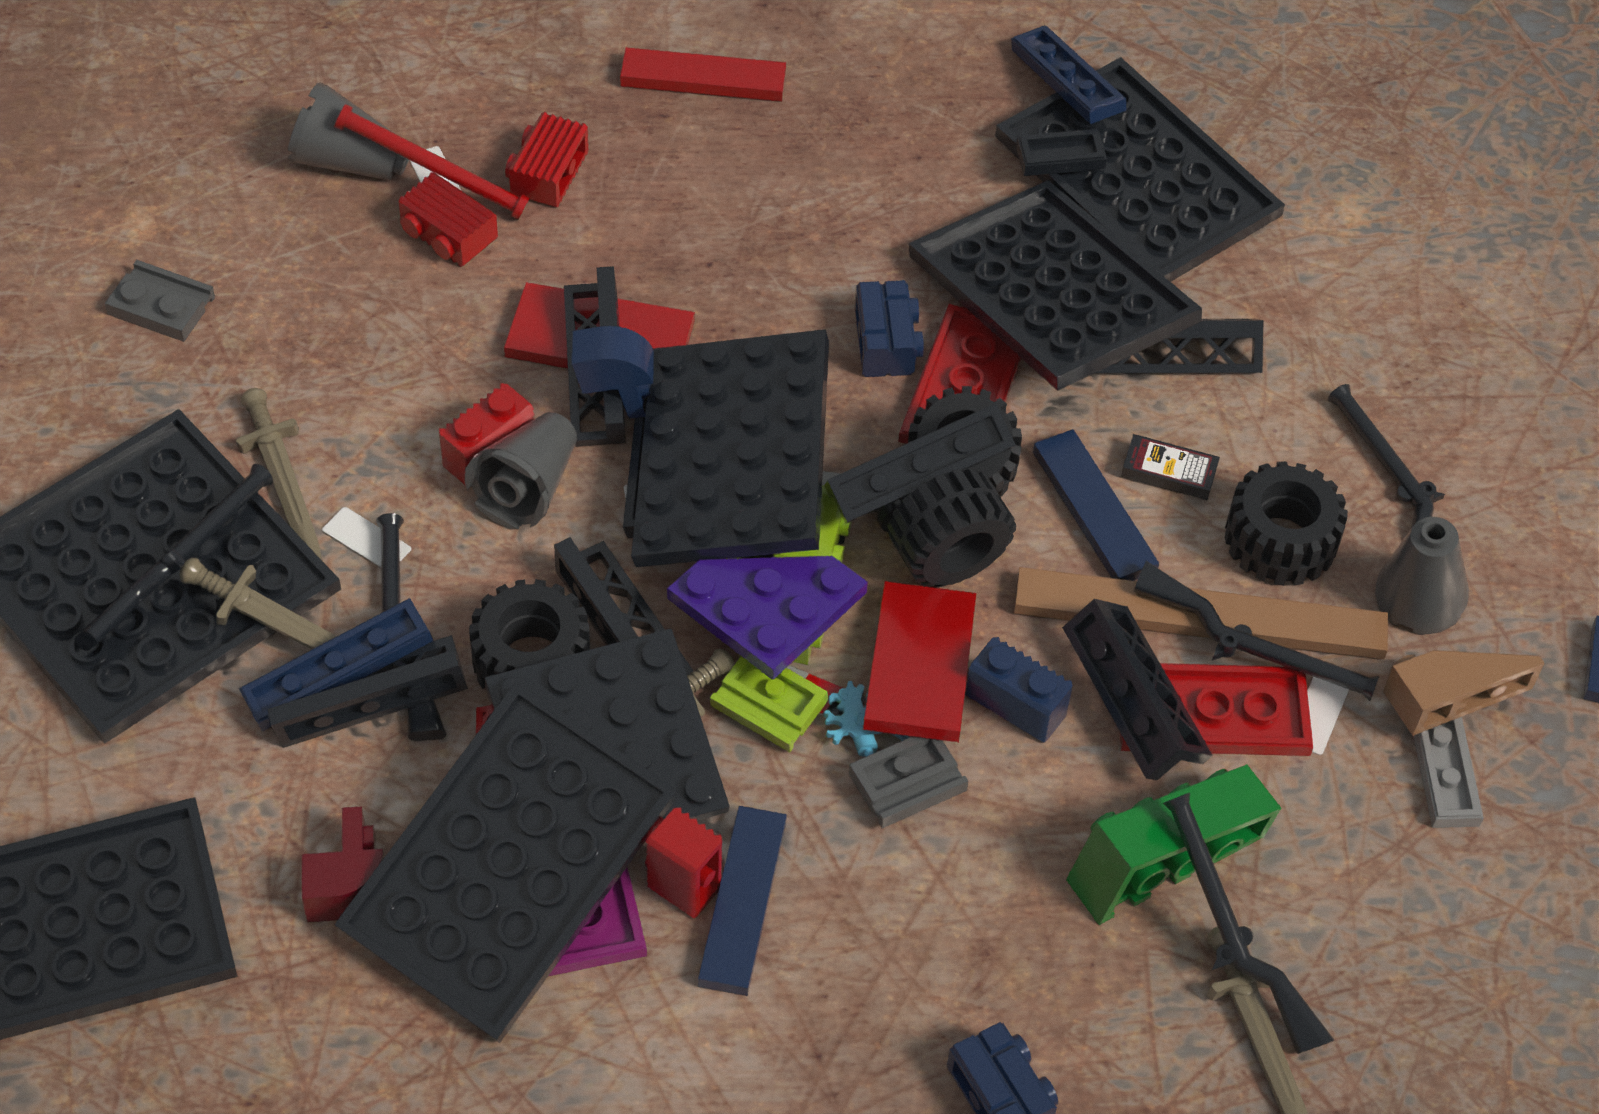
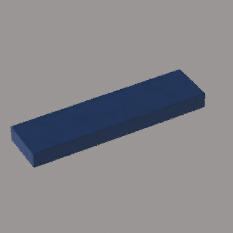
[1011,25,1127,124]
[1033,429,1159,581]
[239,598,434,732]
[698,806,787,996]

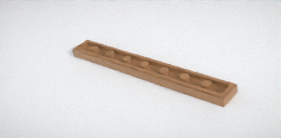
[1014,567,1388,660]

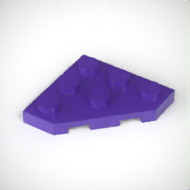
[667,556,868,680]

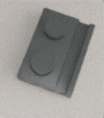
[105,259,215,342]
[848,736,968,828]

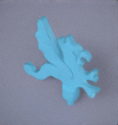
[823,681,912,757]

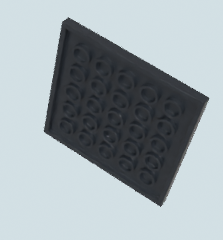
[0,409,341,744]

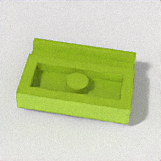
[710,656,828,753]

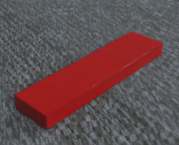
[620,47,786,102]

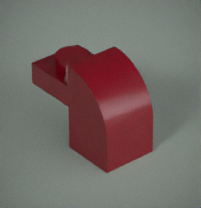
[302,806,384,923]

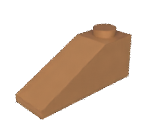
[1383,650,1545,736]

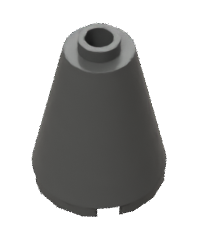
[288,82,409,180]
[465,412,577,529]
[1375,517,1469,635]

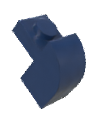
[572,326,654,419]

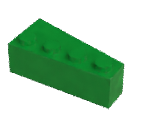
[1066,764,1282,925]

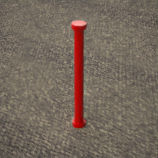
[334,104,530,220]

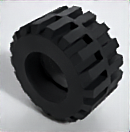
[908,386,1022,497]
[1224,461,1348,586]
[888,469,1016,588]
[469,579,590,689]

